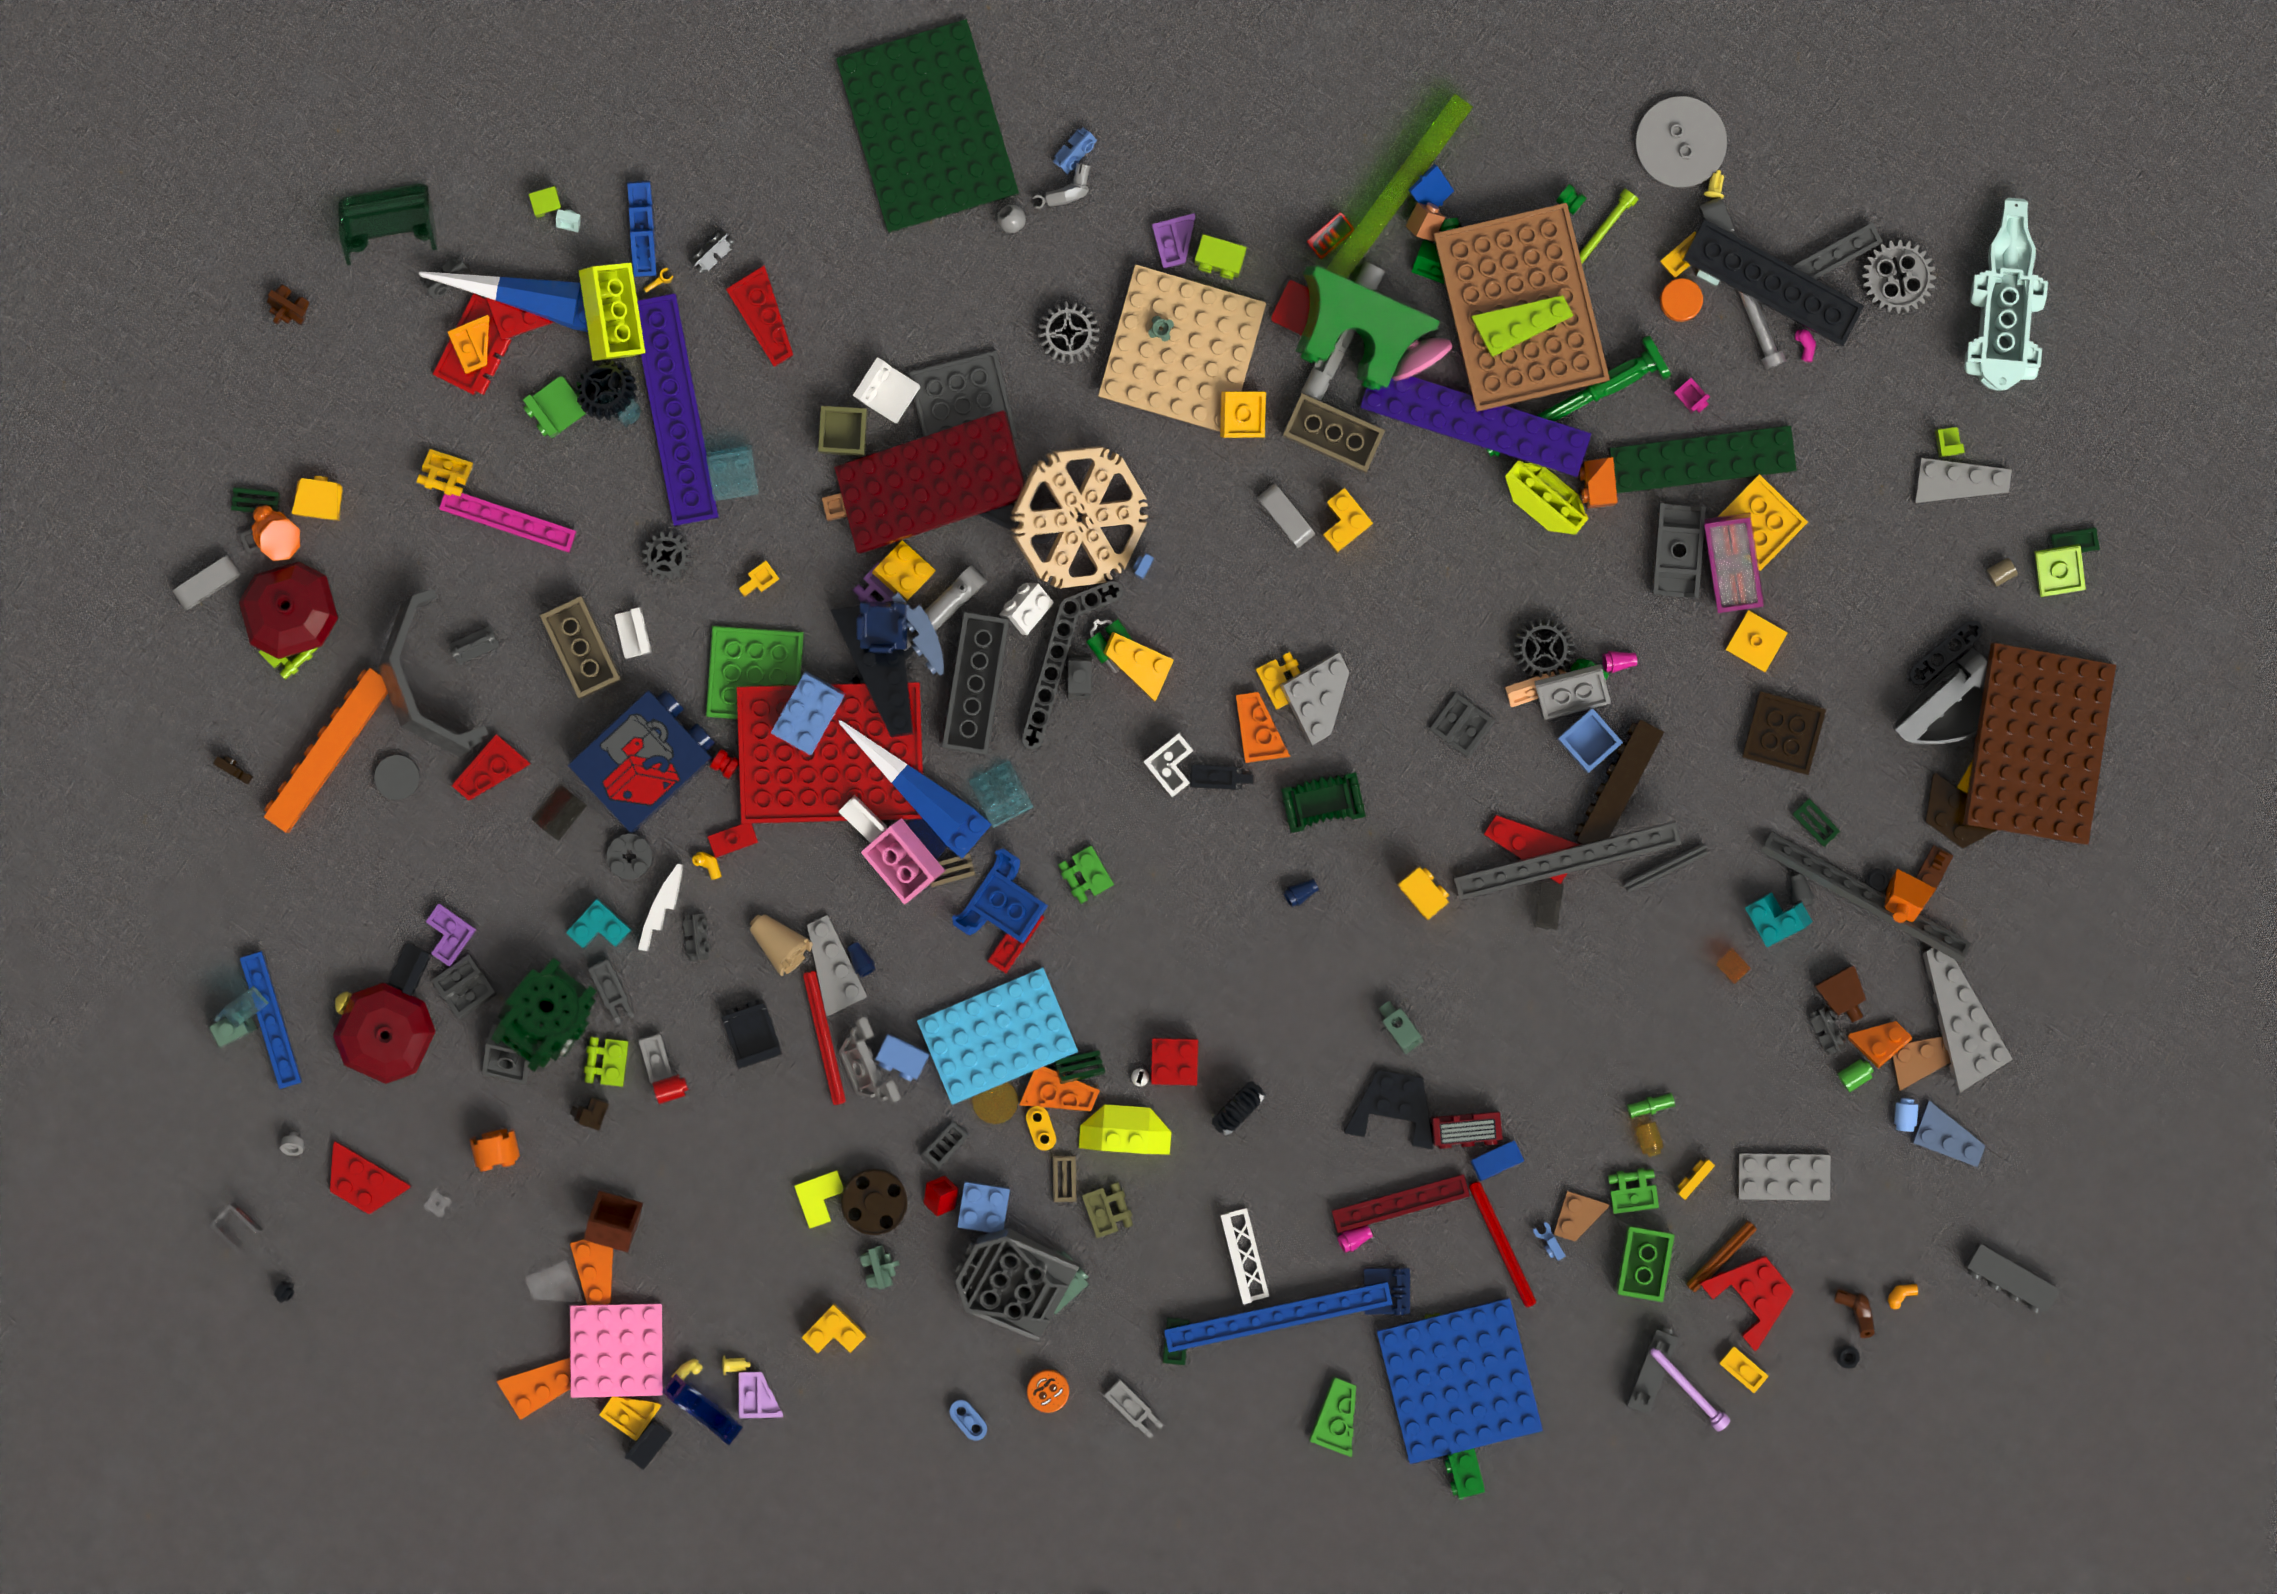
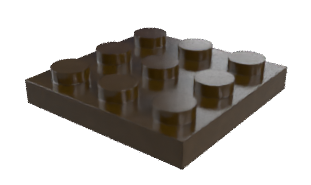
[1742,691,1826,775]

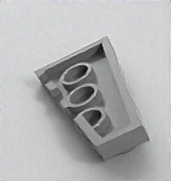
[807,915,868,1017]

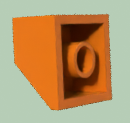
[1579,457,1617,508]

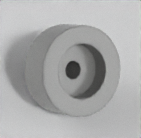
[280,1132,304,1156]

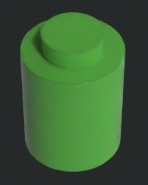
[1837,1059,1874,1093]

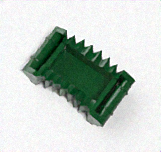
[1281,772,1366,833]

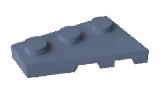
[1912,1100,1985,1167]

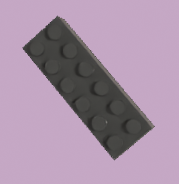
[942,612,1010,756]

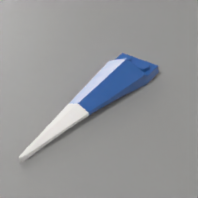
[419,271,588,332]
[839,721,992,859]

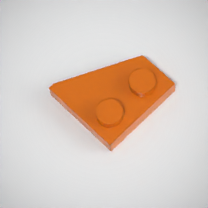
[1848,1021,1912,1069]

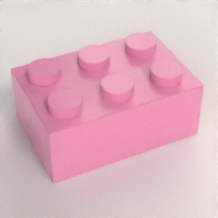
[861,818,945,905]

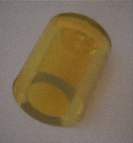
[1634,1121,1664,1157]

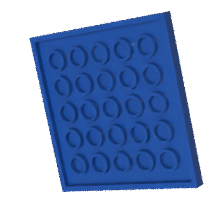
[1377,1298,1543,1464]

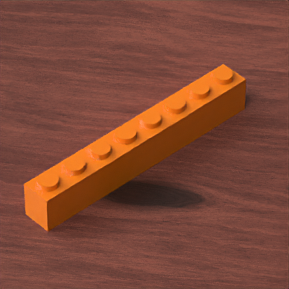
[264,668,388,833]

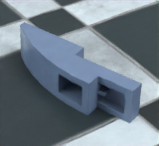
[891,591,944,676]

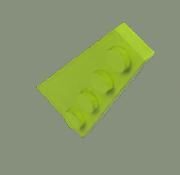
[1471,295,1574,358]

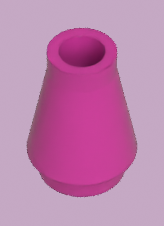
[1602,651,1637,674]
[1337,1225,1373,1253]

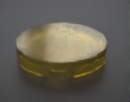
[973,1082,1018,1124]

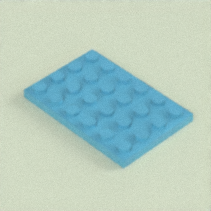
[917,968,1078,1105]

